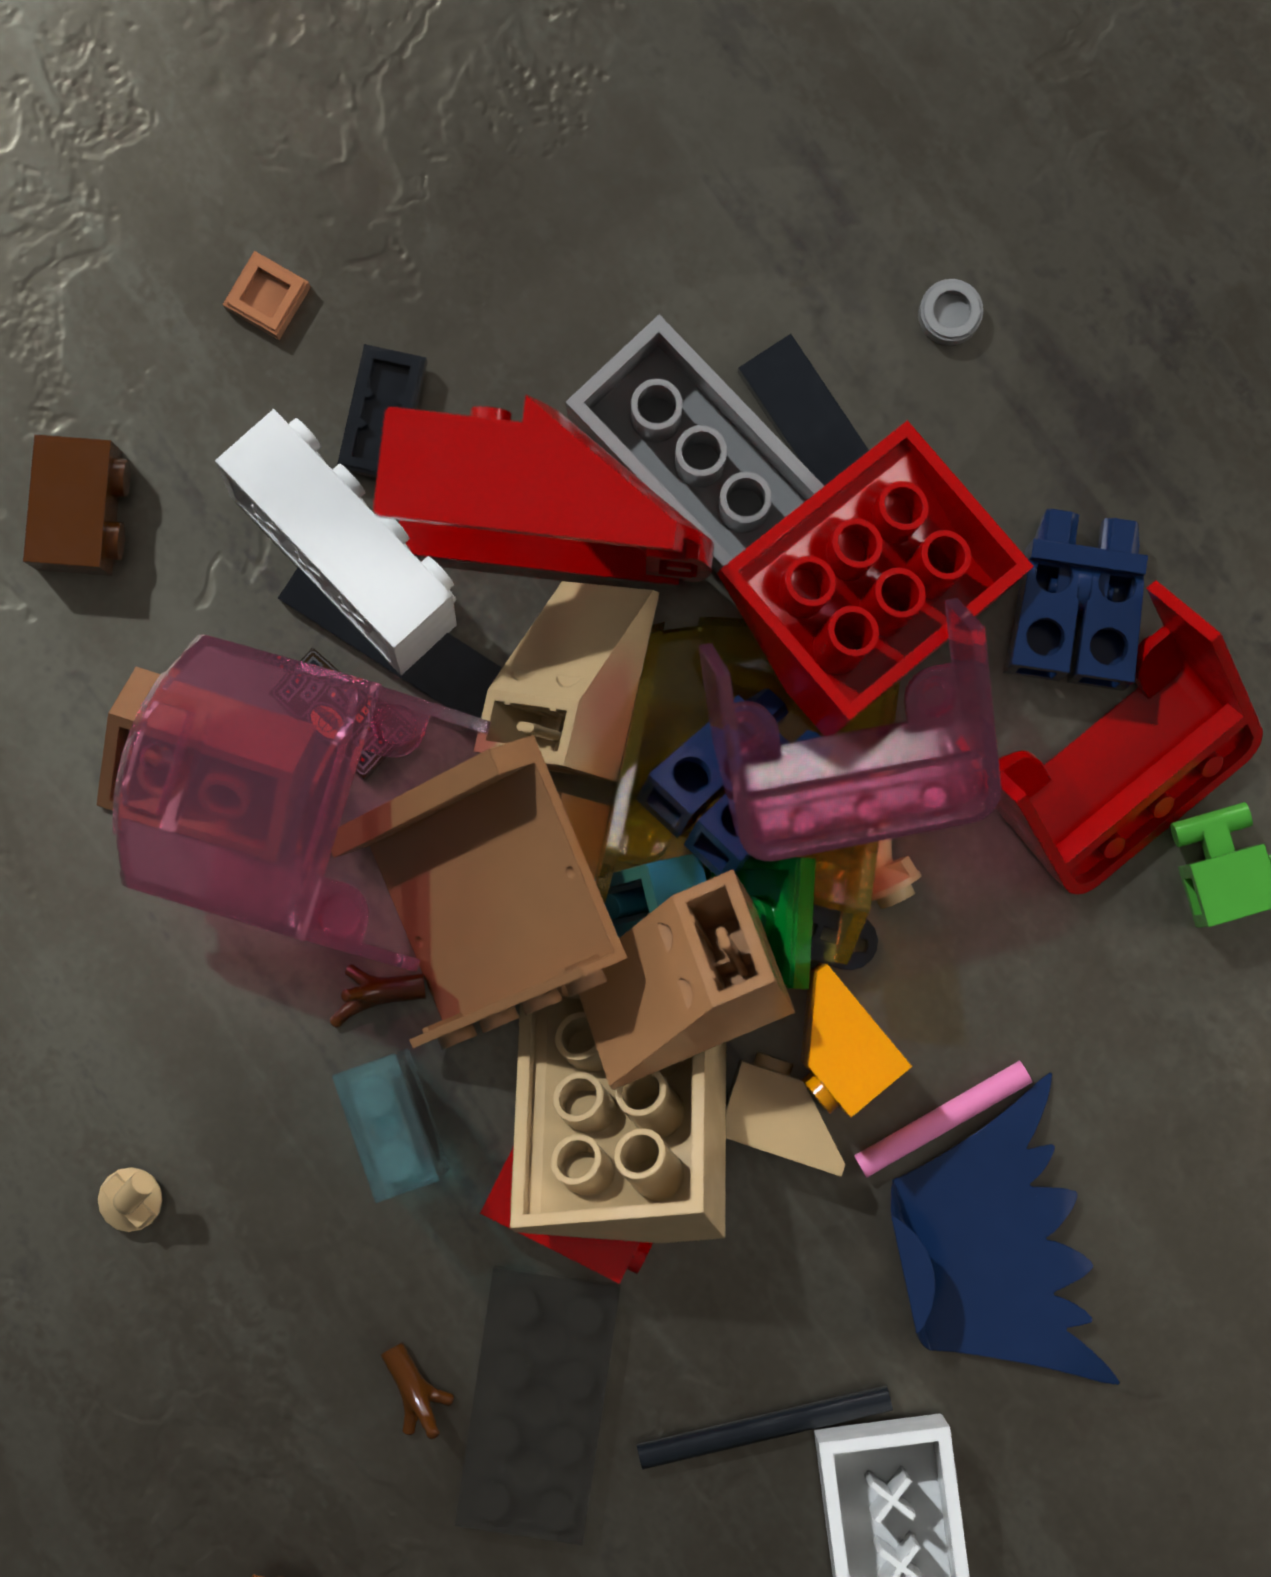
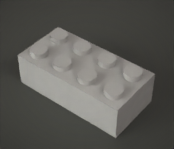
[565,314,824,573]

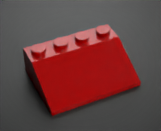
[717,420,1034,741]

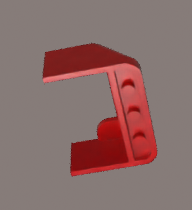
[956,580,1263,895]

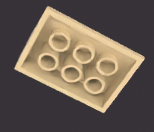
[510,994,726,1243]

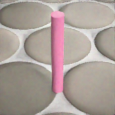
[854,1060,1032,1178]

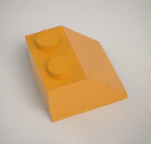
[801,963,912,1117]

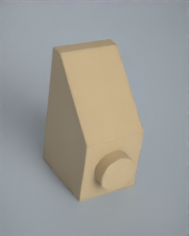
[726,1052,845,1177]

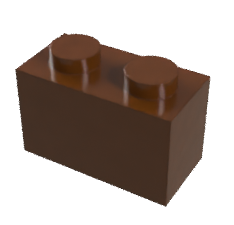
[23,434,131,576]

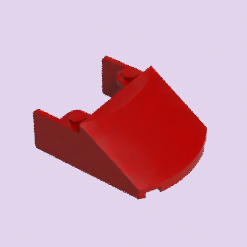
[373,395,714,586]

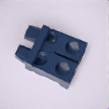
[1003,509,1148,691]
[636,688,833,876]

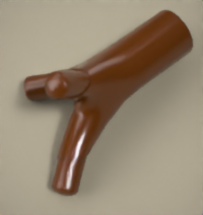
[330,964,426,1028]
[381,1342,454,1439]

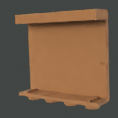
[324,735,627,1050]

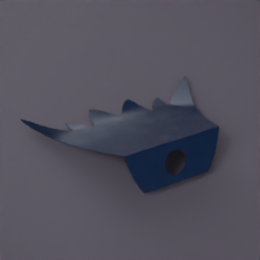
[891,1073,1120,1385]

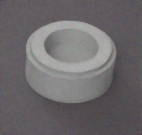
[918,279,983,346]

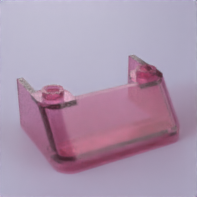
[699,598,1002,861]

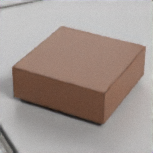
[222,251,311,340]

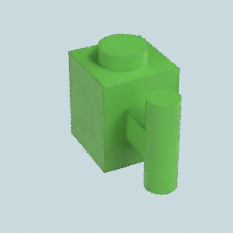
[1170,802,1271,928]

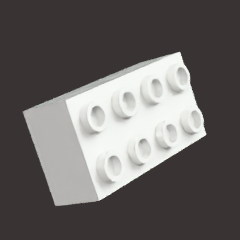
[215,409,457,675]
[814,1413,970,1577]

